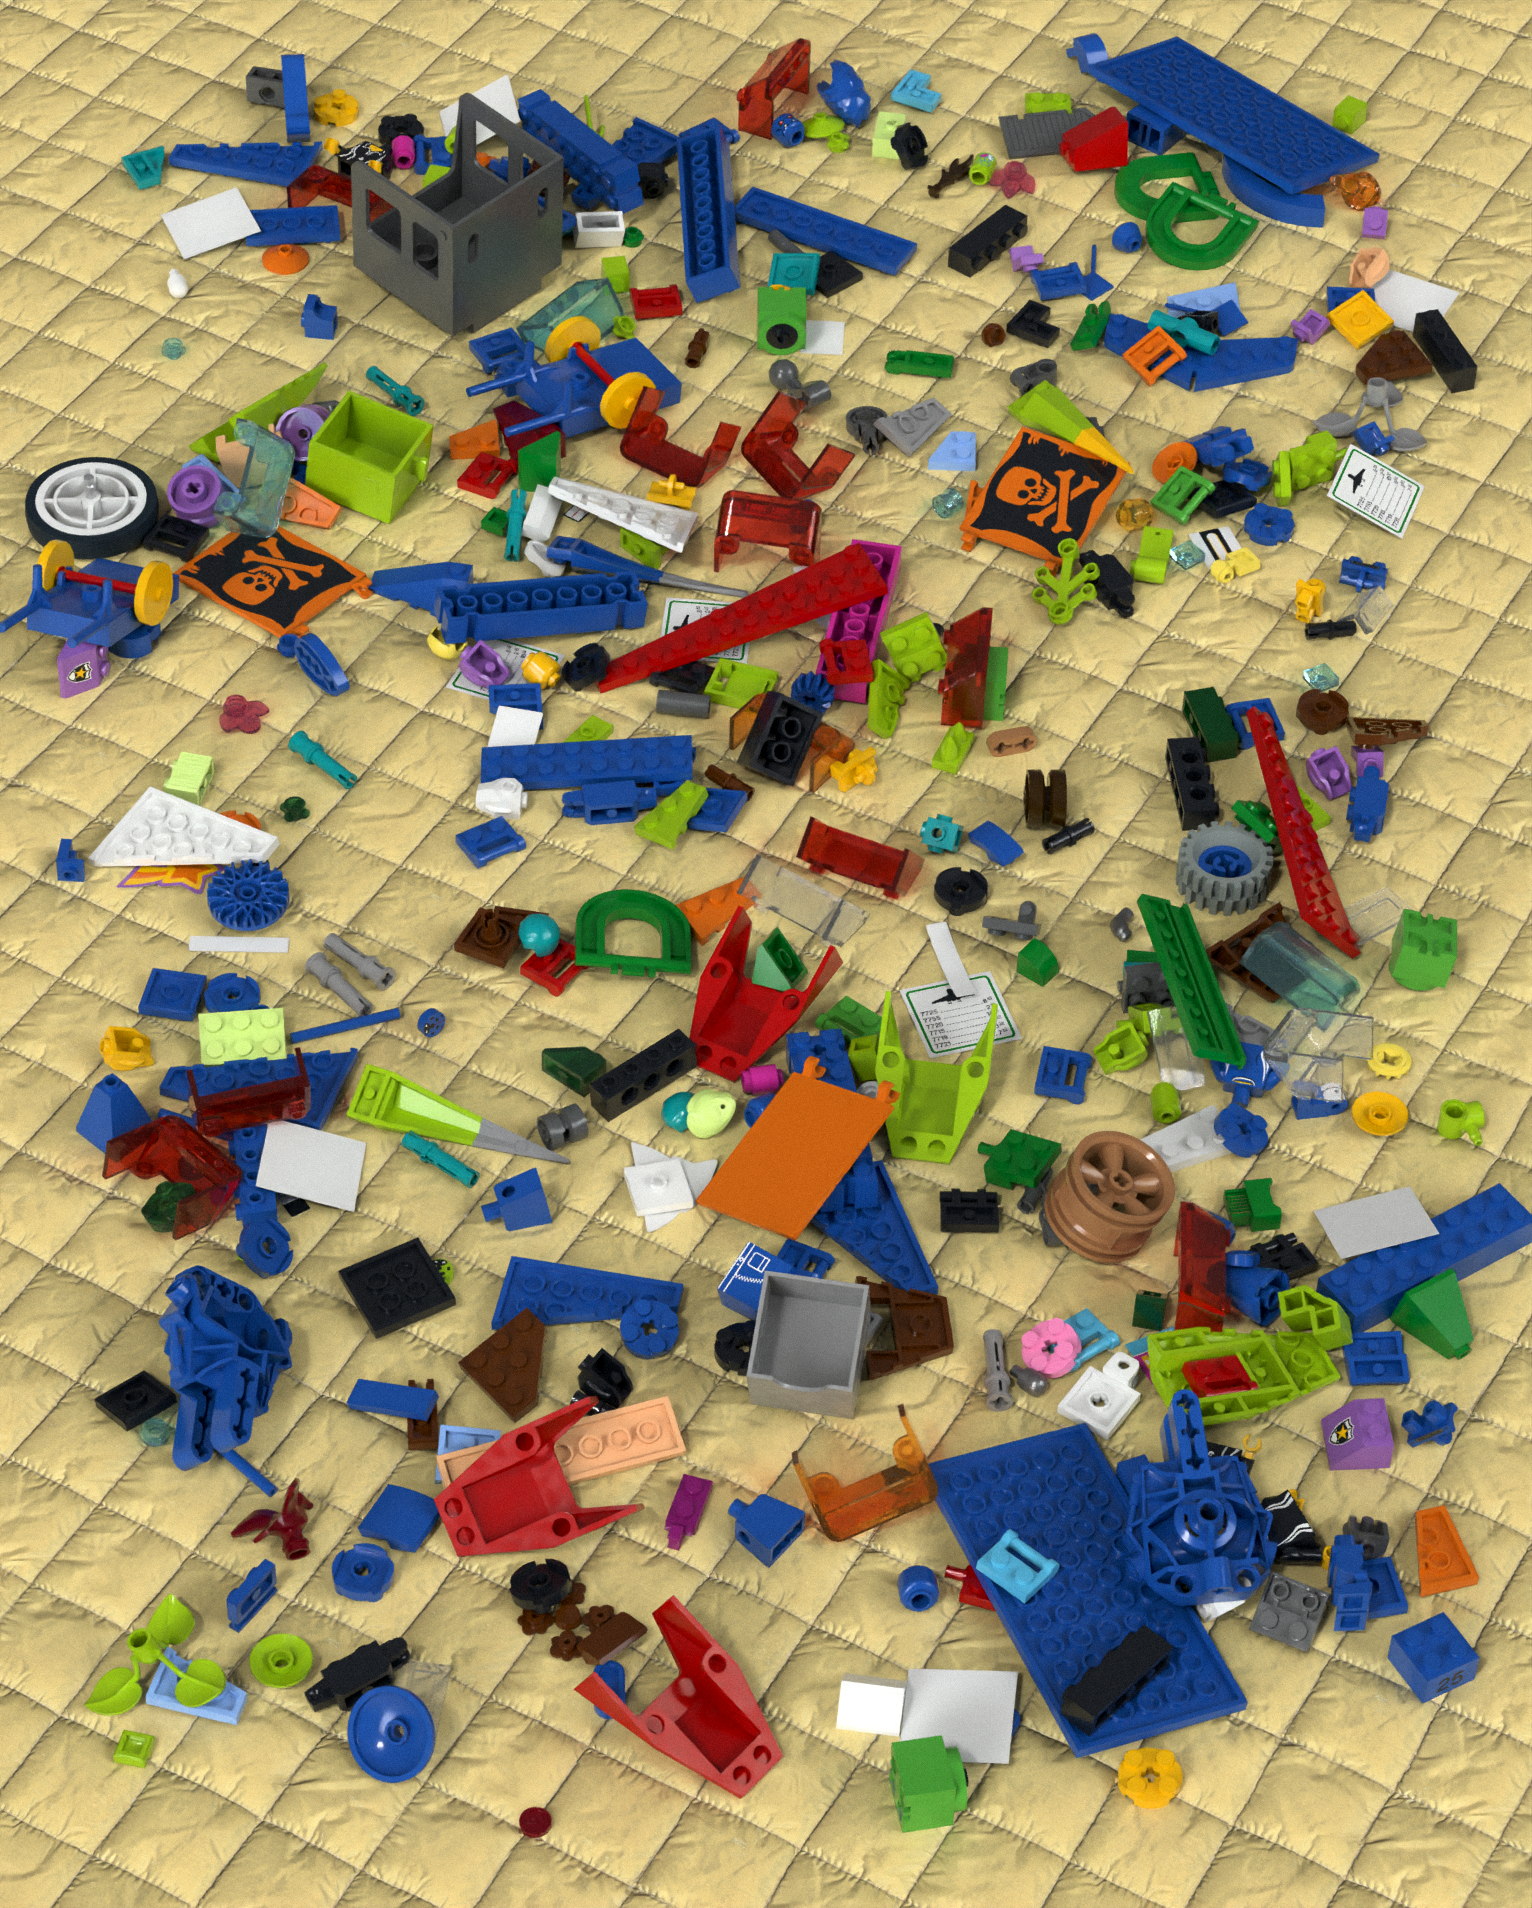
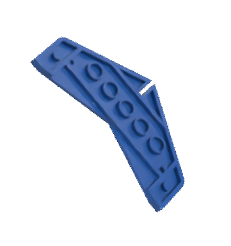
[1104,314,1298,392]

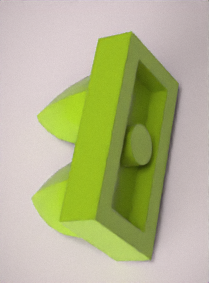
[620,527,669,569]
[932,722,975,774]

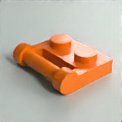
[1122,325,1187,386]

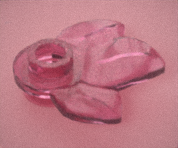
[990,161,1036,199]
[219,694,269,734]

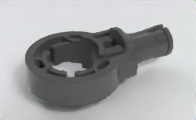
[846,406,887,455]

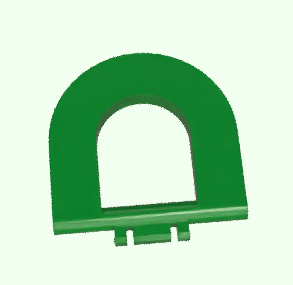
[1114,152,1220,223]
[1145,182,1259,270]
[575,889,691,978]

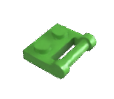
[1150,466,1216,526]
[815,996,882,1045]

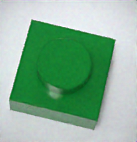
[481,507,509,536]

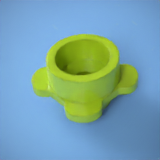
[827,132,849,153]
[612,316,636,340]

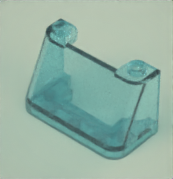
[213,418,295,538]

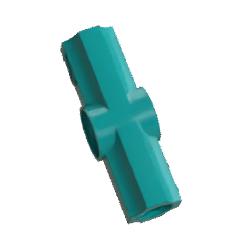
[1148,310,1221,356]

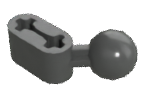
[769,359,831,410]

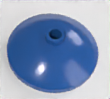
[347,1685,435,1783]

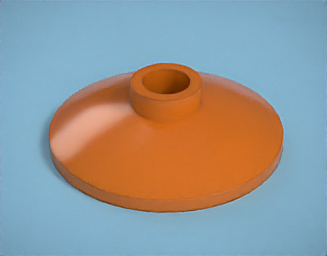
[262,244,309,275]
[1152,442,1198,484]

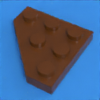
[1355,330,1432,385]
[1346,717,1428,749]
[458,1308,547,1423]

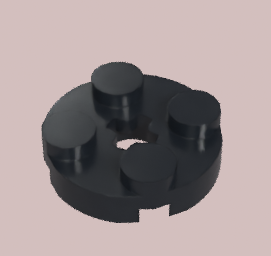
[378,114,424,148]
[891,122,928,170]
[561,643,610,692]
[934,867,988,916]
[714,1320,756,1376]
[509,1559,573,1614]

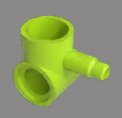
[1437,1099,1485,1146]

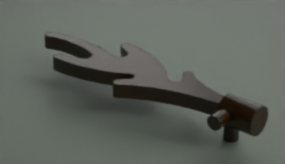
[927,154,974,198]

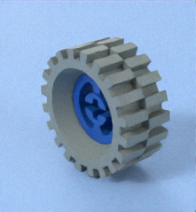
[1176,821,1274,916]

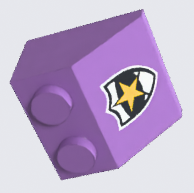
[57,638,110,699]
[1321,1398,1394,1470]

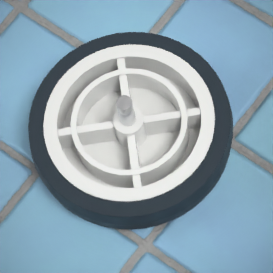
[25,457,159,559]

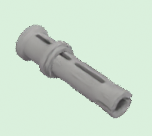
[323,933,396,991]
[305,952,373,1017]
[983,1329,1012,1412]

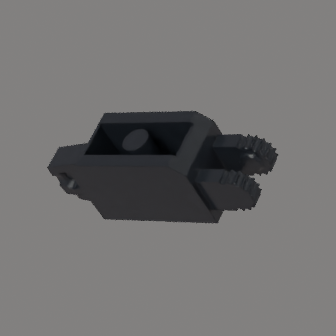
[1079,550,1135,618]
[304,1637,411,1712]

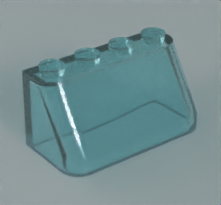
[516,277,624,353]
[1239,921,1360,1032]

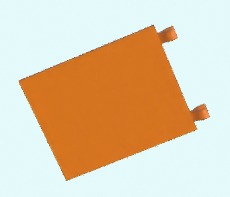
[695,1056,900,1241]

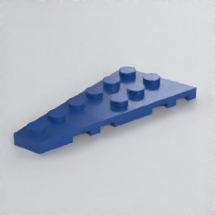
[571,117,680,210]
[169,142,323,189]
[491,1256,684,1330]

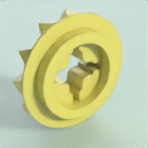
[1366,1043,1412,1081]

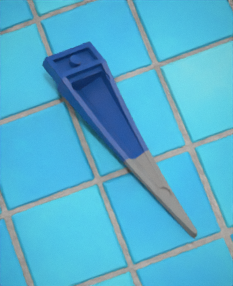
[546,536,748,598]

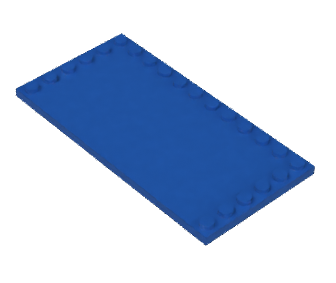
[1089,37,1380,195]
[920,1423,1248,1759]

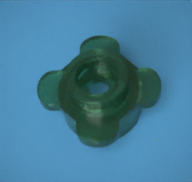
[280,796,310,822]

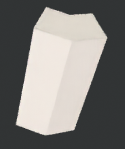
[522,485,563,543]

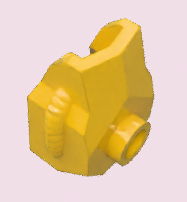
[99,1026,154,1071]

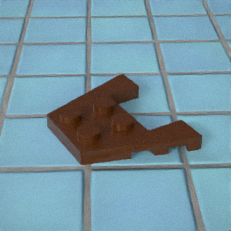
[855,1276,954,1380]

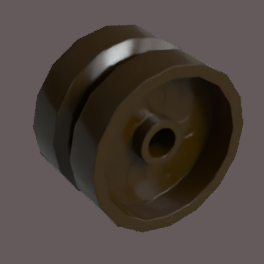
[1023,769,1067,827]

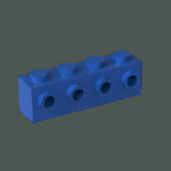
[228,1124,278,1228]

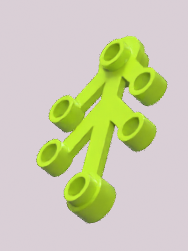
[1032,538,1100,625]

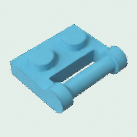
[1047,1308,1120,1372]
[976,1529,1060,1604]

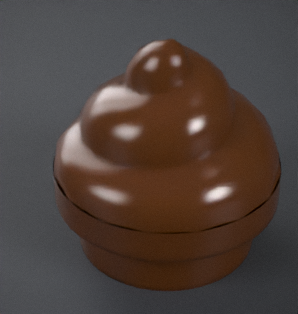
[981,323,1005,347]

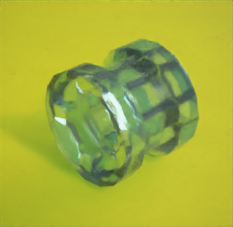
[932,488,964,519]

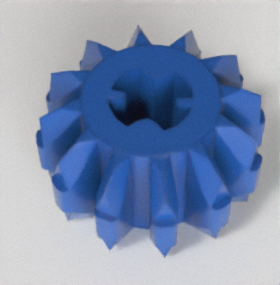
[791,671,835,713]

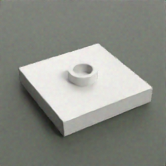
[623,1159,693,1217]

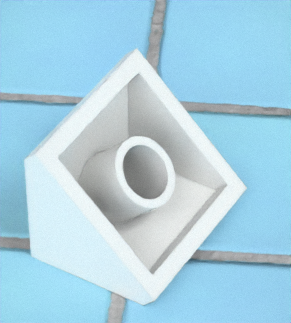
[836,1673,907,1737]

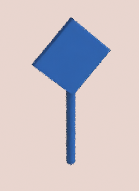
[1081,245,1114,301]
[1165,299,1248,337]

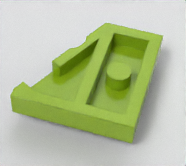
[1272,451,1291,507]

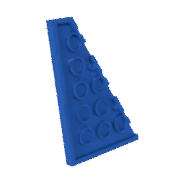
[159,1048,358,1131]
[810,1160,938,1295]

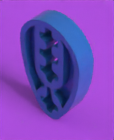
[294,633,350,696]

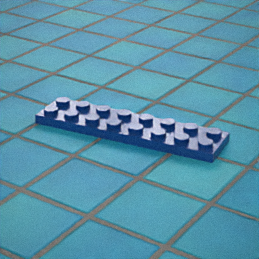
[734,187,917,276]
[481,735,693,790]

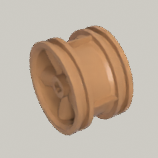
[1044,1131,1175,1263]

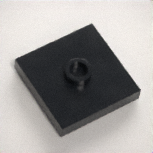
[816,251,863,298]
[1188,480,1257,519]
[94,1370,178,1432]

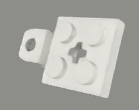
[1057,1352,1141,1440]

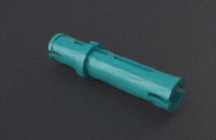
[504,489,527,562]
[401,1130,480,1188]

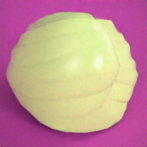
[686,1089,736,1139]

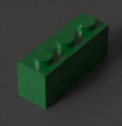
[1182,687,1241,763]

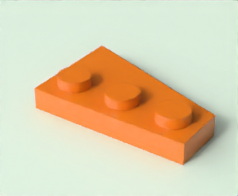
[253,470,343,530]

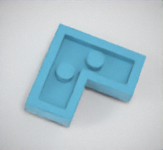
[891,69,942,113]

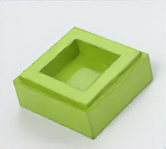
[113,1730,155,1768]

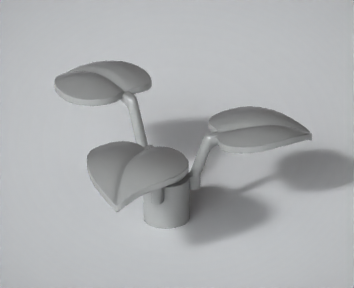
[1313,377,1427,451]

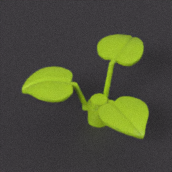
[84,1593,226,1716]

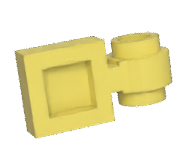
[1210,547,1261,583]

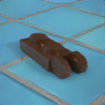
[407,1379,438,1450]

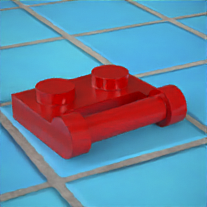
[629,284,682,319]
[457,452,518,499]
[819,638,873,685]
[520,938,590,997]
[1181,1355,1259,1398]

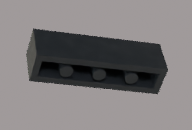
[948,205,1028,278]
[1413,309,1478,393]
[1060,1625,1173,1737]

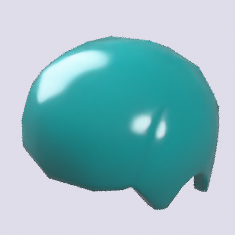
[518,914,560,957]
[661,1092,694,1133]

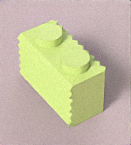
[163,752,214,806]

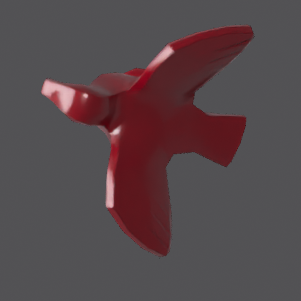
[231,1478,314,1560]

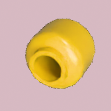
[521,651,561,690]

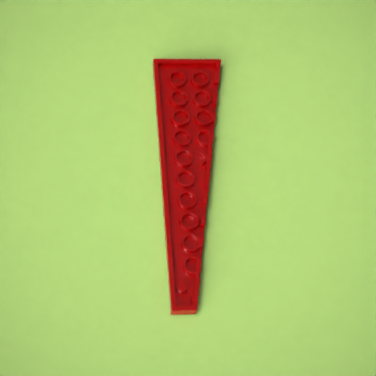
[594,543,888,693]
[1246,706,1361,959]

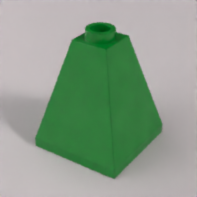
[1389,1268,1474,1360]

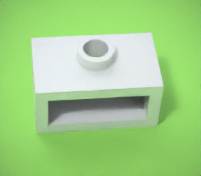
[572,211,625,248]

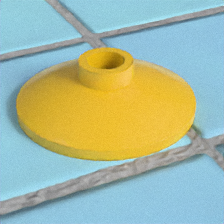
[1351,1091,1408,1136]

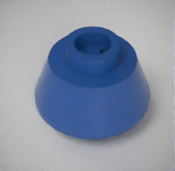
[1112,222,1142,253]

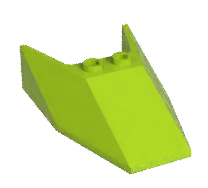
[875,991,998,1165]

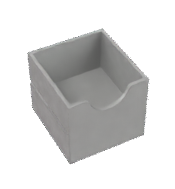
[746,1271,871,1419]

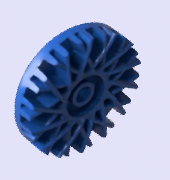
[207,859,289,931]

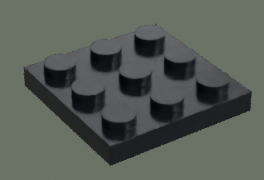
[338,1237,456,1339]

